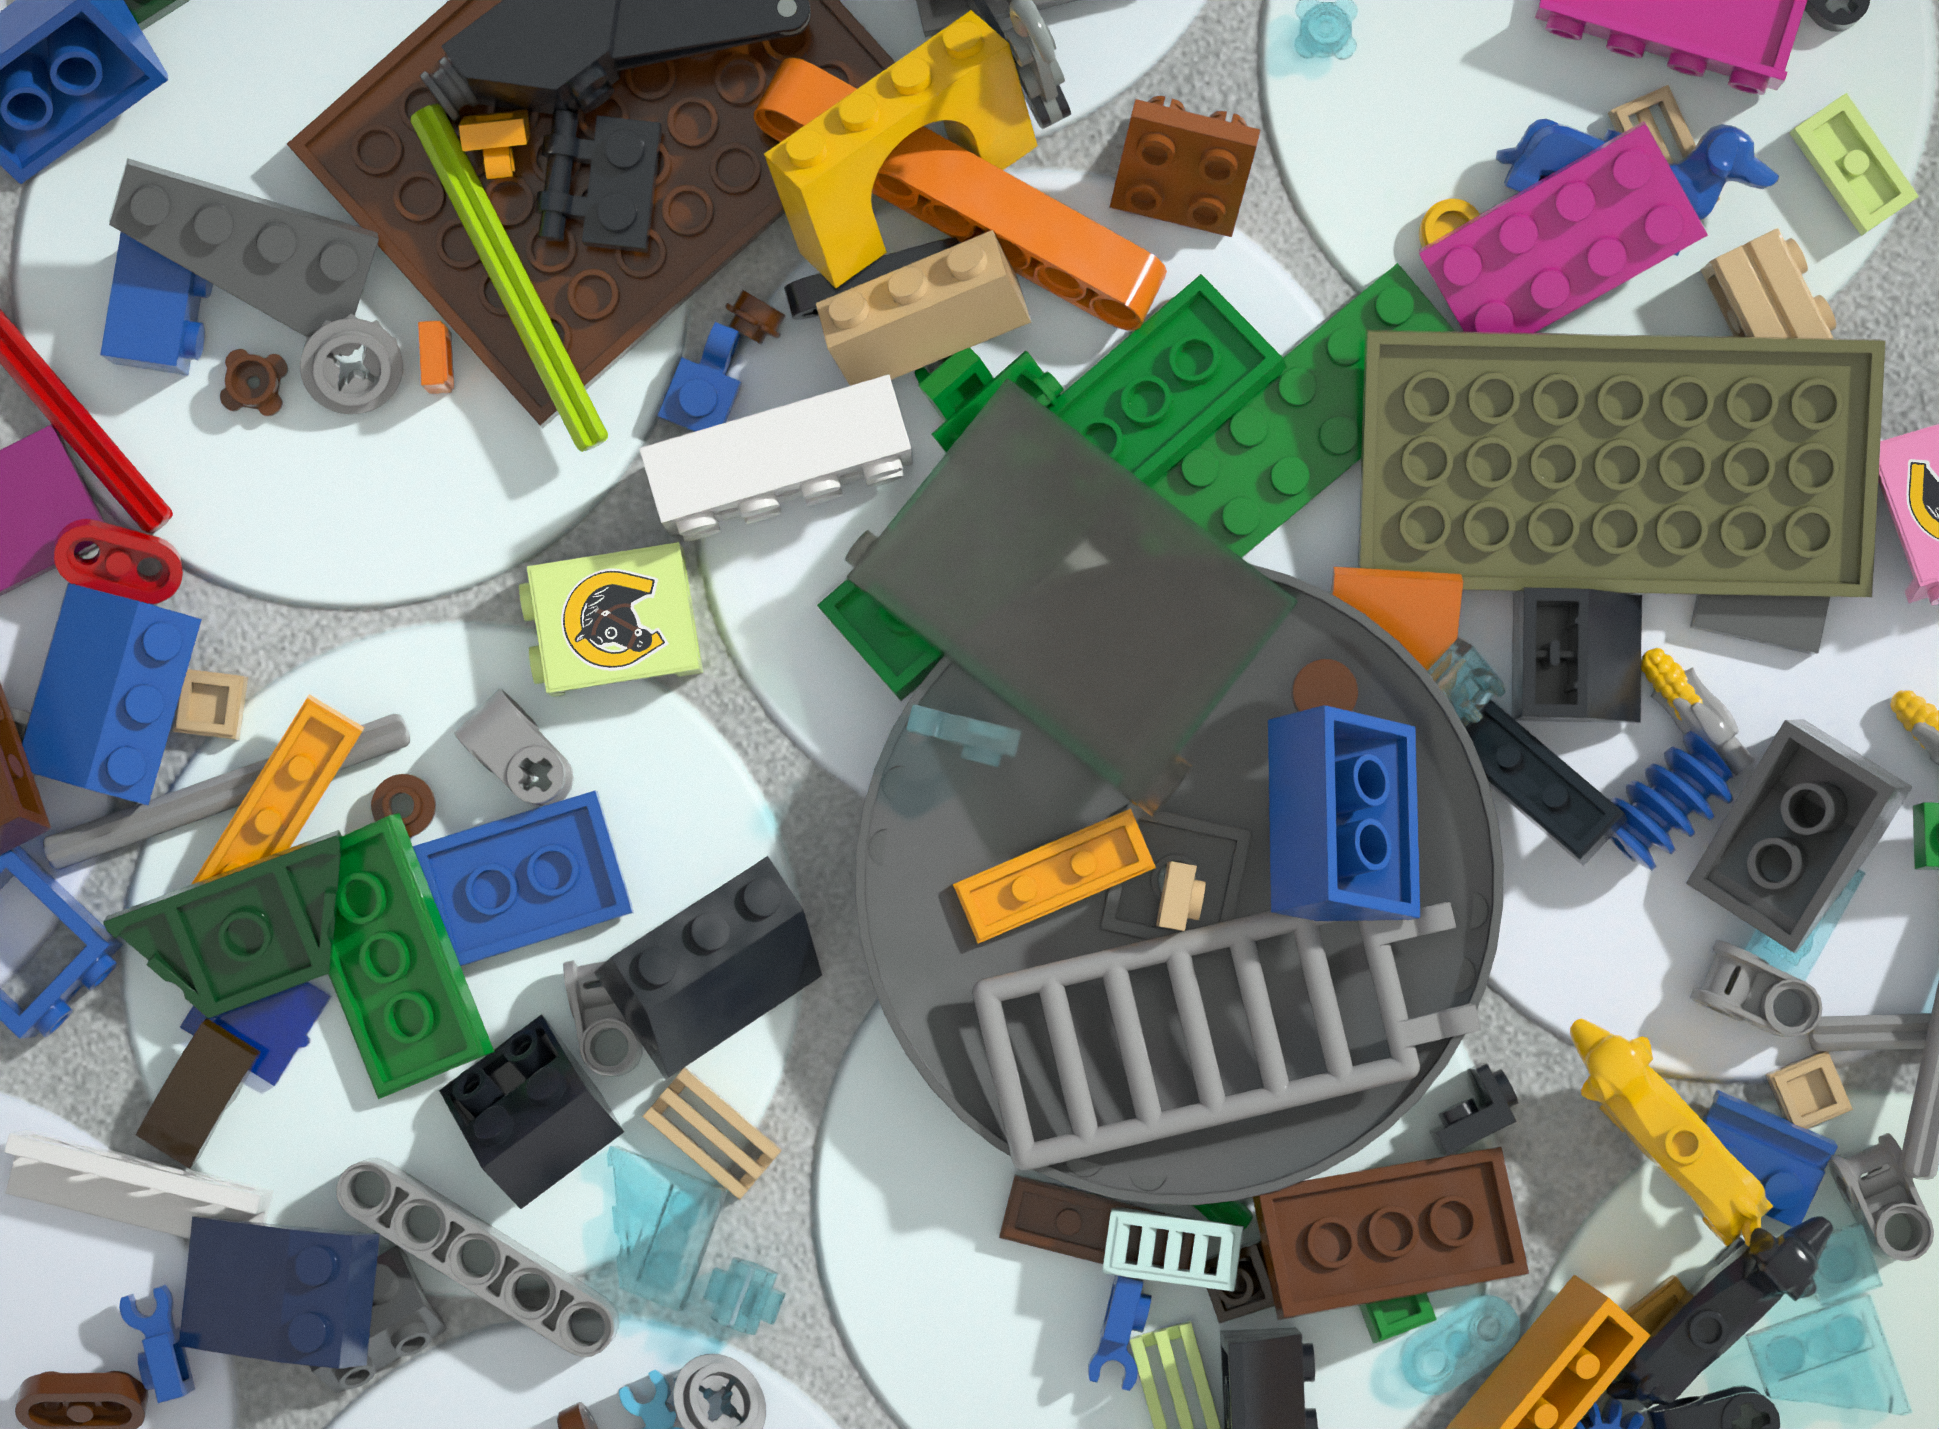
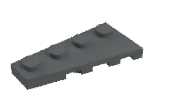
[109,158,379,357]

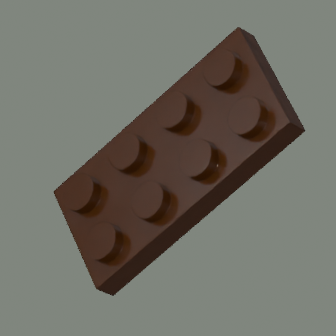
[1252,1147,1529,1320]

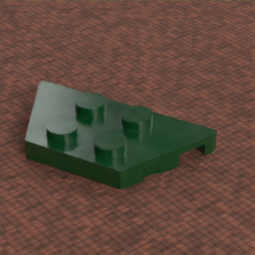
[103,830,343,1018]

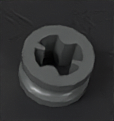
[419,56,479,122]

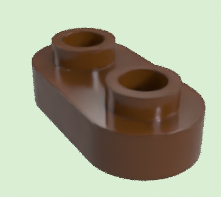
[15,1371,149,1429]

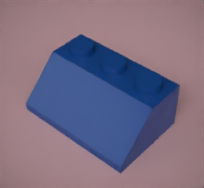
[0,0,168,184]
[21,583,202,805]
[1268,705,1420,921]

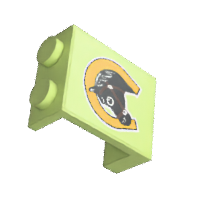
[519,542,703,697]

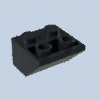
[1511,587,1642,723]
[439,1014,624,1209]

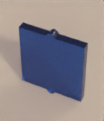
[180,981,332,1086]

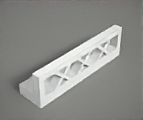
[4,1130,274,1239]

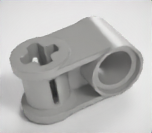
[454,688,574,806]
[1690,939,1823,1037]
[563,952,643,1077]
[1828,1133,1934,1262]

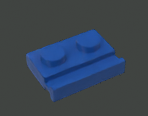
[1702,1090,1838,1227]

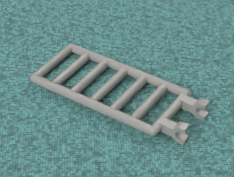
[972,902,1481,1171]

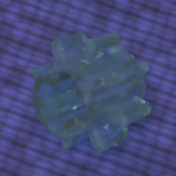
[703,1257,786,1335]

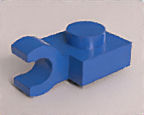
[658,322,742,432]
[1088,1275,1152,1391]
[119,1285,195,1403]

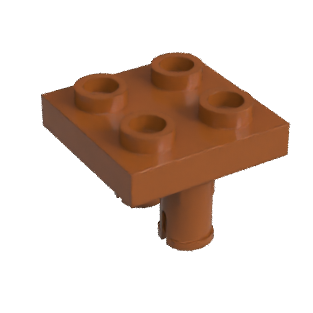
[1109,96,1261,237]

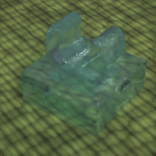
[1427,637,1506,727]

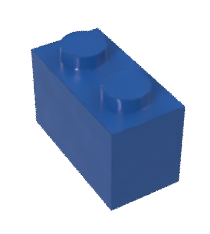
[100,232,214,375]

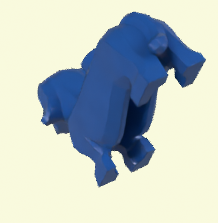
[1496,118,1779,256]

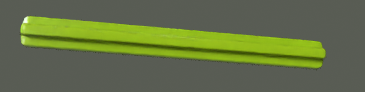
[411,103,608,452]

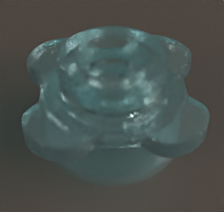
[1294,0,1358,60]

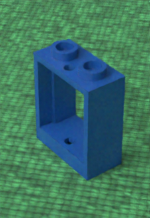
[0,845,123,1039]

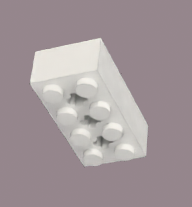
[639,375,913,542]

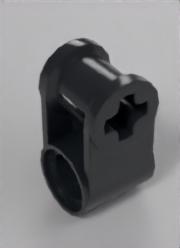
[1647,1385,1780,1429]

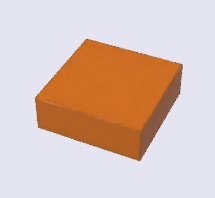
[418,321,454,394]

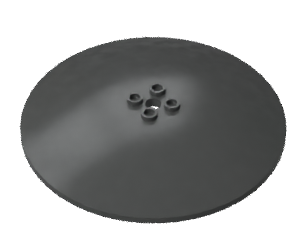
[855,556,1504,1205]

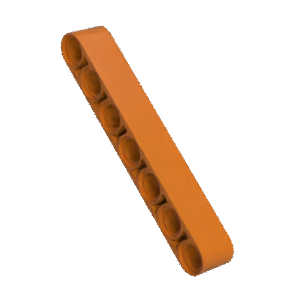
[753,58,1167,331]

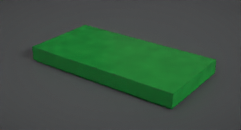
[329,813,495,1099]

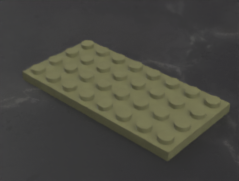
[1358,330,1886,597]

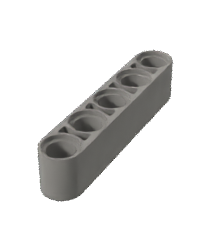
[336,1158,619,1357]

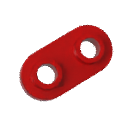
[54,519,183,604]

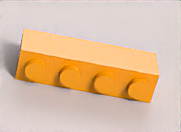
[1446,1275,1651,1429]

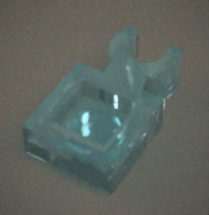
[906,704,1021,767]

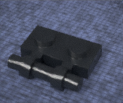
[535,110,662,253]

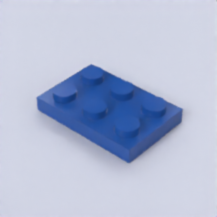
[413,790,634,966]

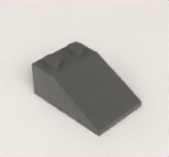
[1686,719,1913,953]

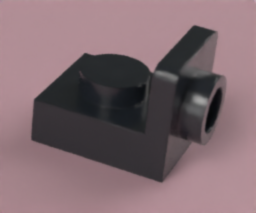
[1429,1063,1519,1156]

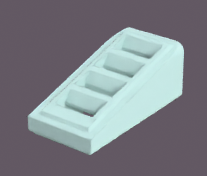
[1103,1207,1244,1291]

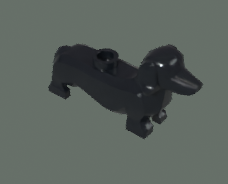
[1607,1216,1834,1409]

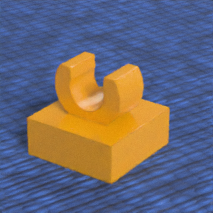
[459,110,531,179]

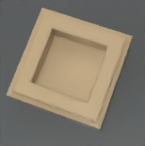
[173,669,248,740]
[1765,1051,1853,1129]

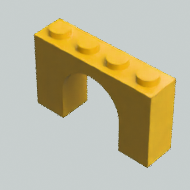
[764,10,1038,288]

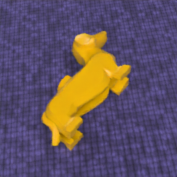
[1570,1018,1773,1247]

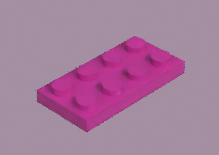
[1419,121,1708,333]

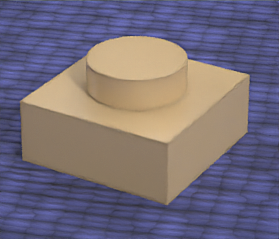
[1156,861,1206,931]

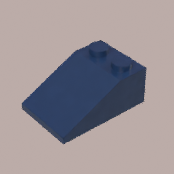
[179,1216,380,1369]

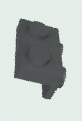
[310,1245,447,1393]

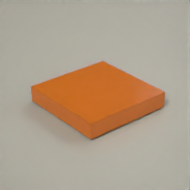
[1331,567,1463,701]

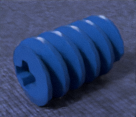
[1610,731,1734,871]

